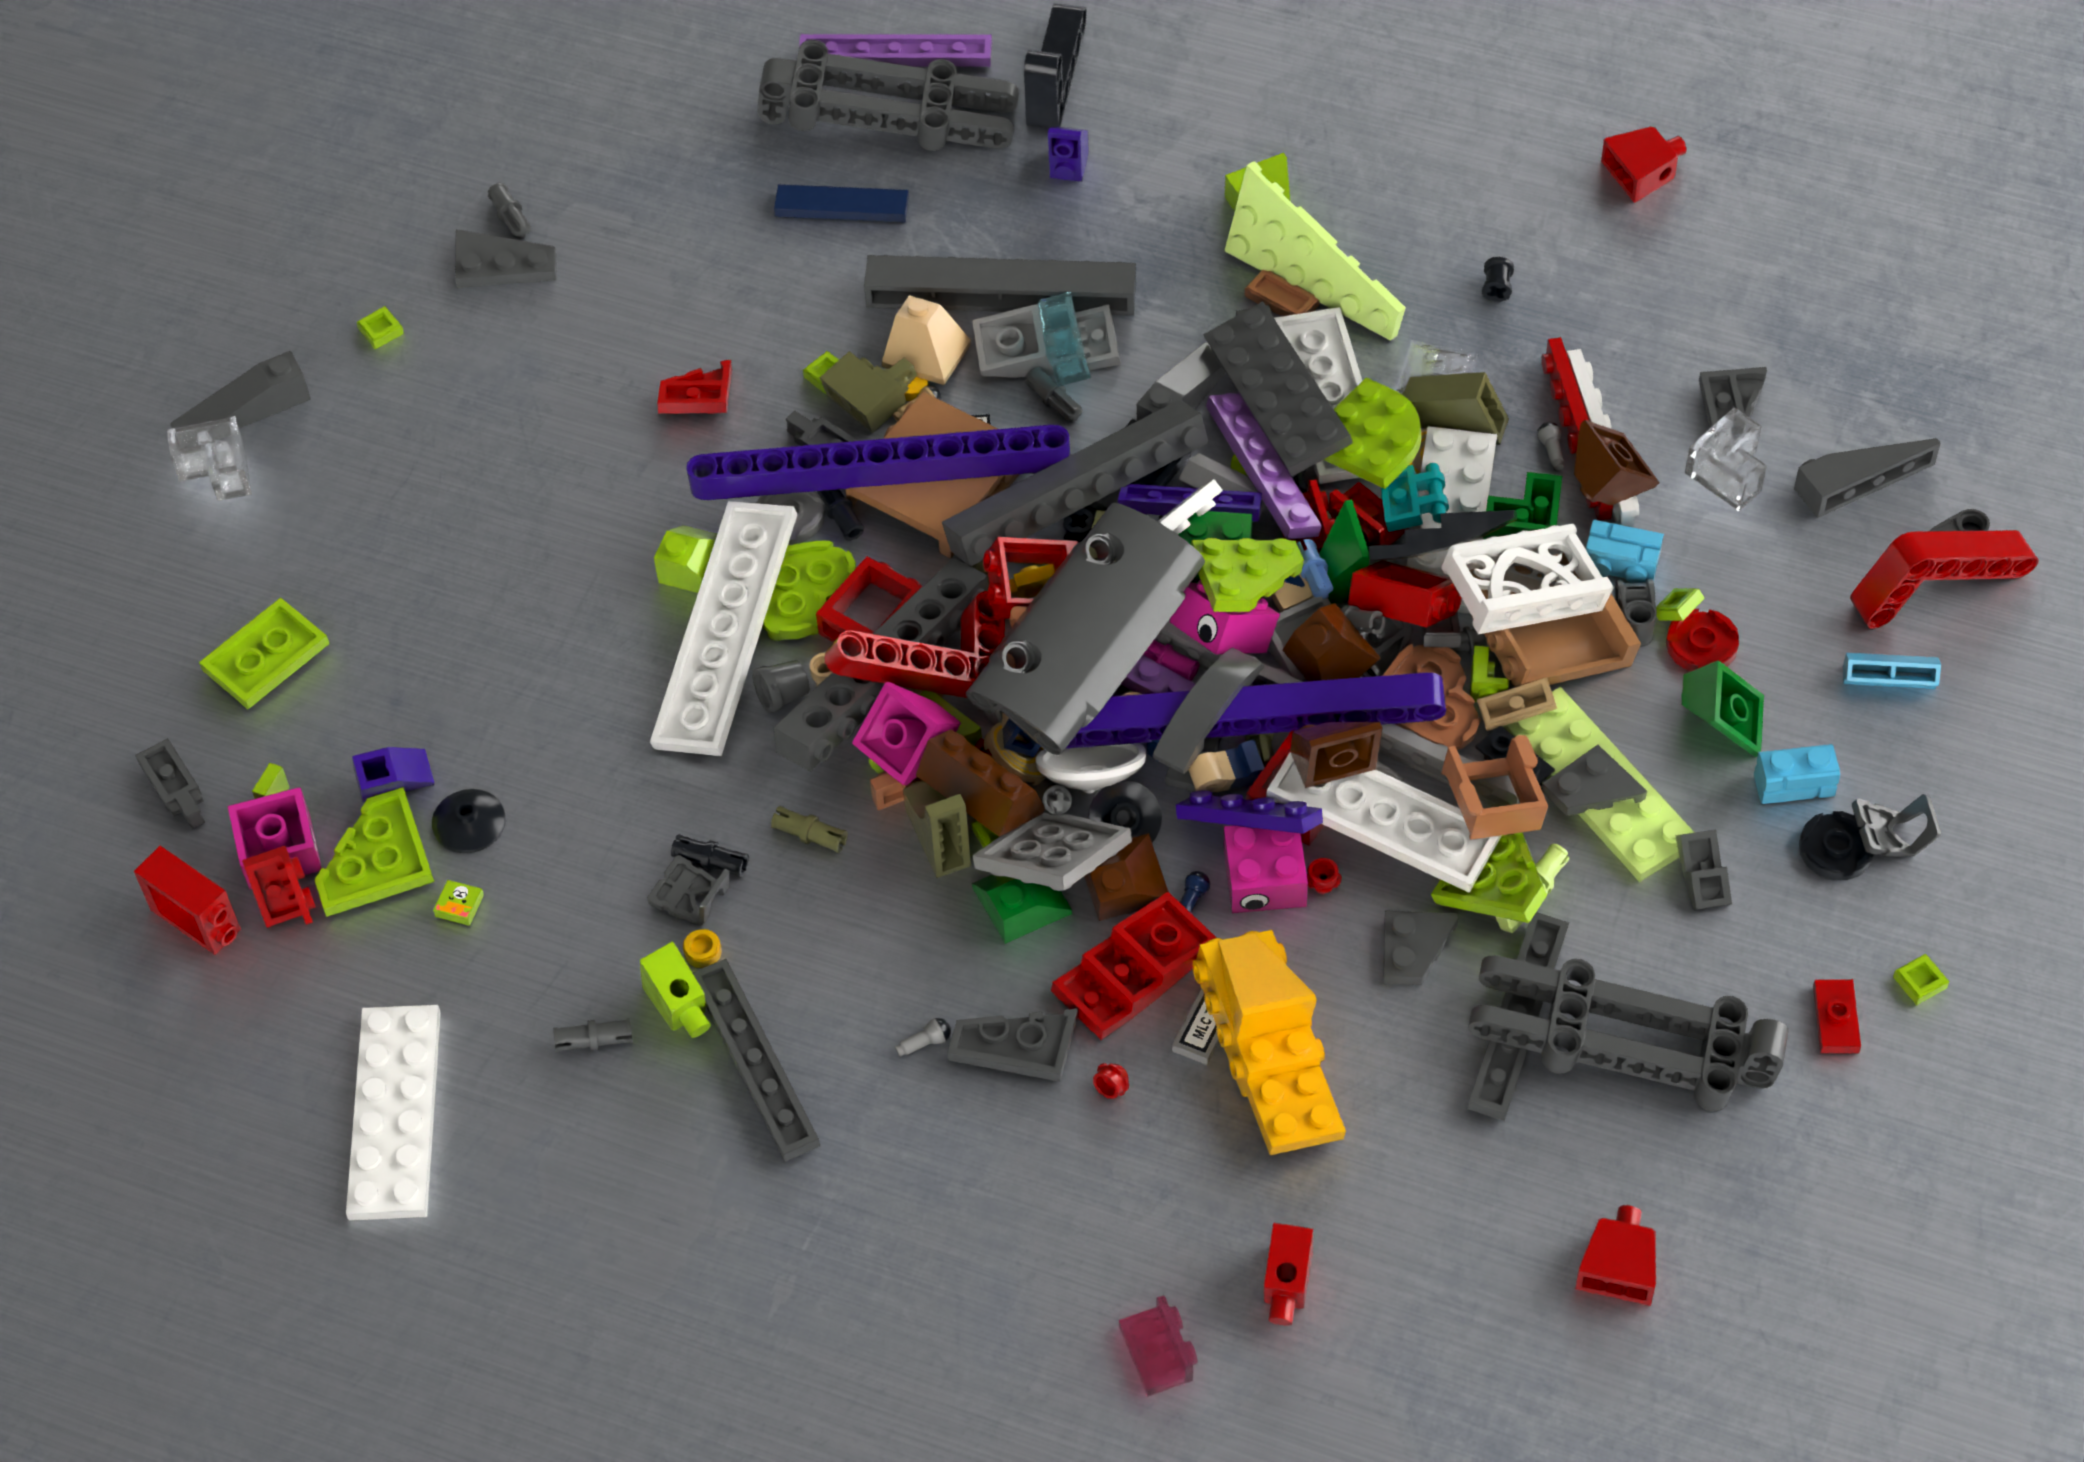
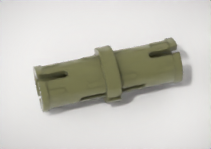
[771,806,848,853]

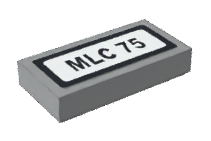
[1172,988,1219,1065]

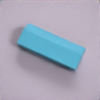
[1843,653,1941,689]

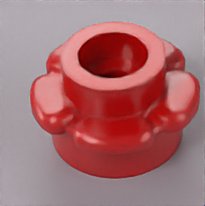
[1307,858,1342,894]
[1093,1063,1130,1099]

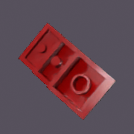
[1051,892,1217,1040]

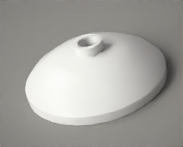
[1036,743,1147,794]

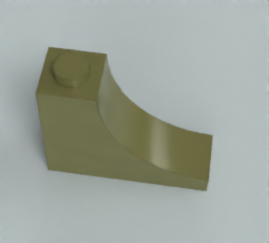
[903,780,971,878]

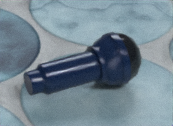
[1180,871,1210,913]

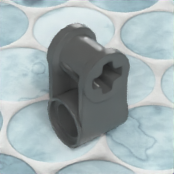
[1615,579,1657,647]

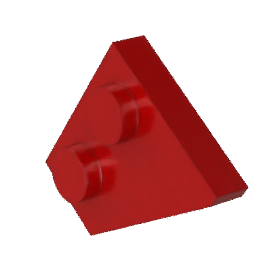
[657,360,732,414]

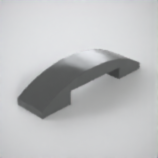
[1153,647,1264,774]

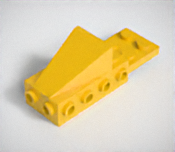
[1192,930,1346,1155]

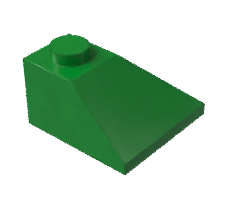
[1319,499,1370,604]
[1681,660,1764,757]
[972,874,1072,944]

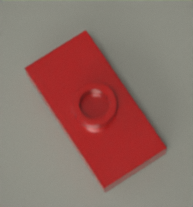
[1813,979,1861,1054]

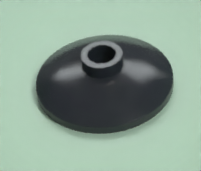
[1088,781,1162,843]
[432,789,506,853]

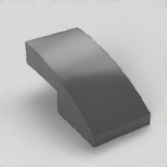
[1676,830,1732,910]

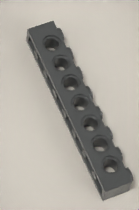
[774,558,988,772]

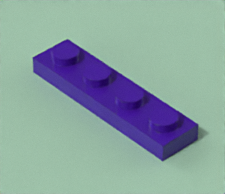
[1118,484,1262,522]
[1176,790,1323,834]

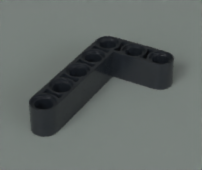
[1024,4,1087,128]

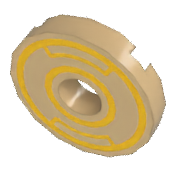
[984,722,1046,786]

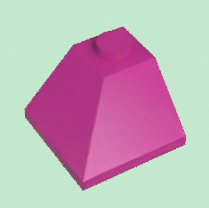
[852,682,961,786]

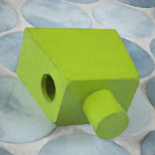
[640,941,711,1038]

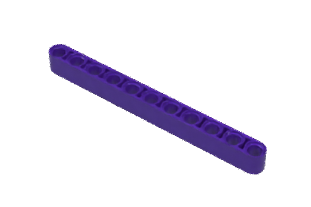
[686,425,1071,500]
[1065,673,1446,749]

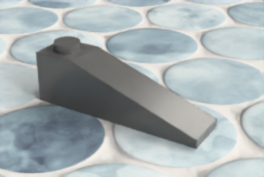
[1136,342,1226,421]
[170,351,311,451]
[1794,438,1941,518]

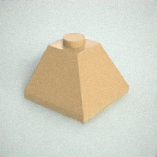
[882,296,971,385]

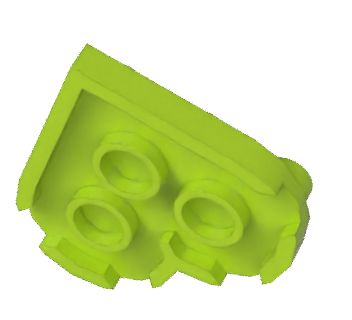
[762,541,856,641]

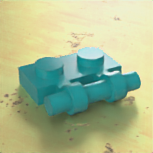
[1381,463,1449,532]

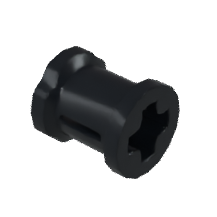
[1482,257,1514,302]
[1063,509,1094,543]

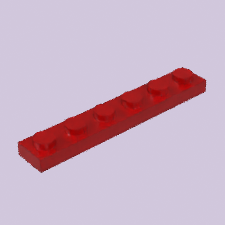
[1541,337,1613,521]

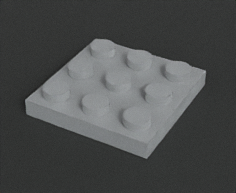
[973,809,1132,891]

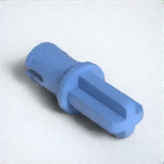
[1297,539,1333,599]

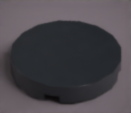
[1799,811,1874,880]

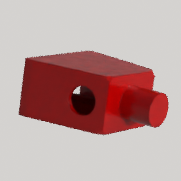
[1601,126,1687,202]
[1575,1205,1656,1306]
[1264,1222,1314,1326]

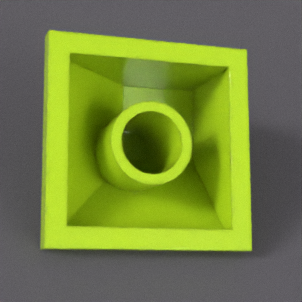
[654,525,718,593]

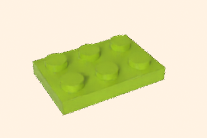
[199,597,330,709]

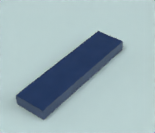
[774,184,909,222]

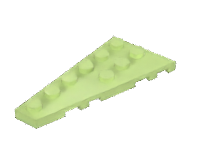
[1224,161,1406,341]

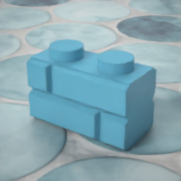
[1586,519,1664,583]
[1754,744,1841,804]

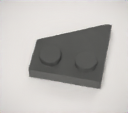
[1699,367,1767,435]

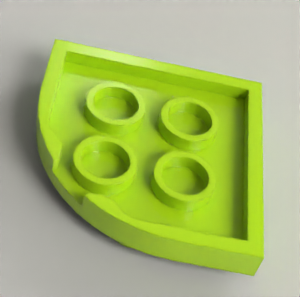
[1323,377,1422,489]

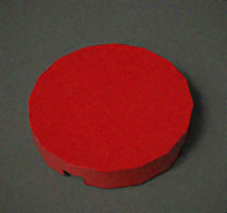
[1666,609,1739,671]

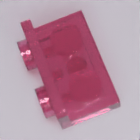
[1119,1295,1198,1397]

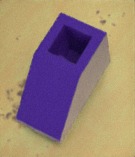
[1048,127,1089,182]
[352,747,434,803]

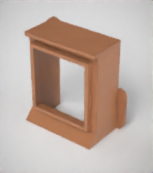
[1441,735,1548,840]

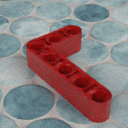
[1850,530,2039,629]
[824,591,1005,699]

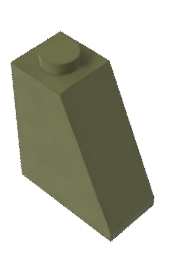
[1402,372,1509,445]

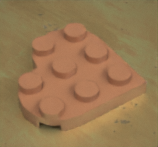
[1383,644,1480,751]

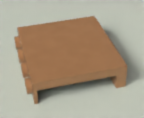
[845,392,1020,559]
[1469,553,1641,687]

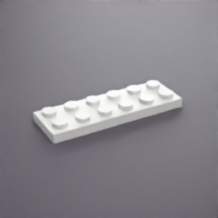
[1274,307,1362,484]
[1407,426,1497,614]
[1266,753,1502,893]
[346,1005,441,1221]

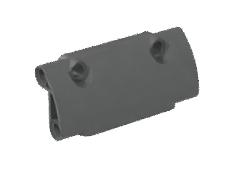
[966,503,1205,755]

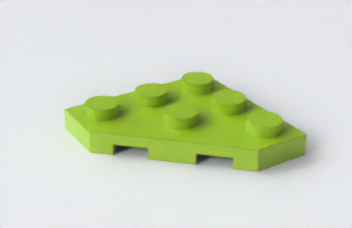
[1191,538,1304,612]
[314,787,434,917]
[1431,832,1547,923]

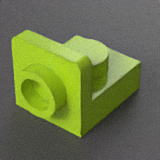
[1470,646,1509,703]

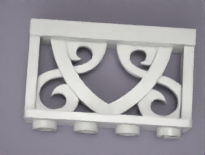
[1441,524,1614,634]

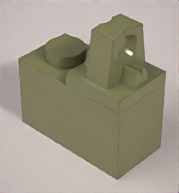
[820,351,917,434]

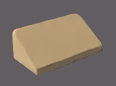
[1477,677,1557,731]

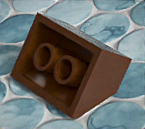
[916,729,1045,837]

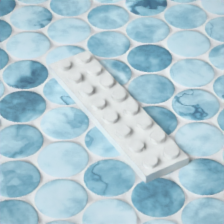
[650,501,797,756]

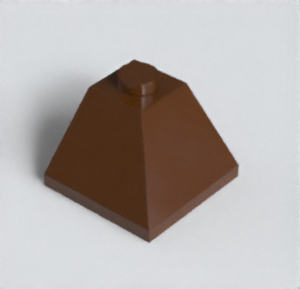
[1574,420,1660,506]
[1283,603,1381,682]
[1290,722,1383,788]
[1084,833,1169,921]

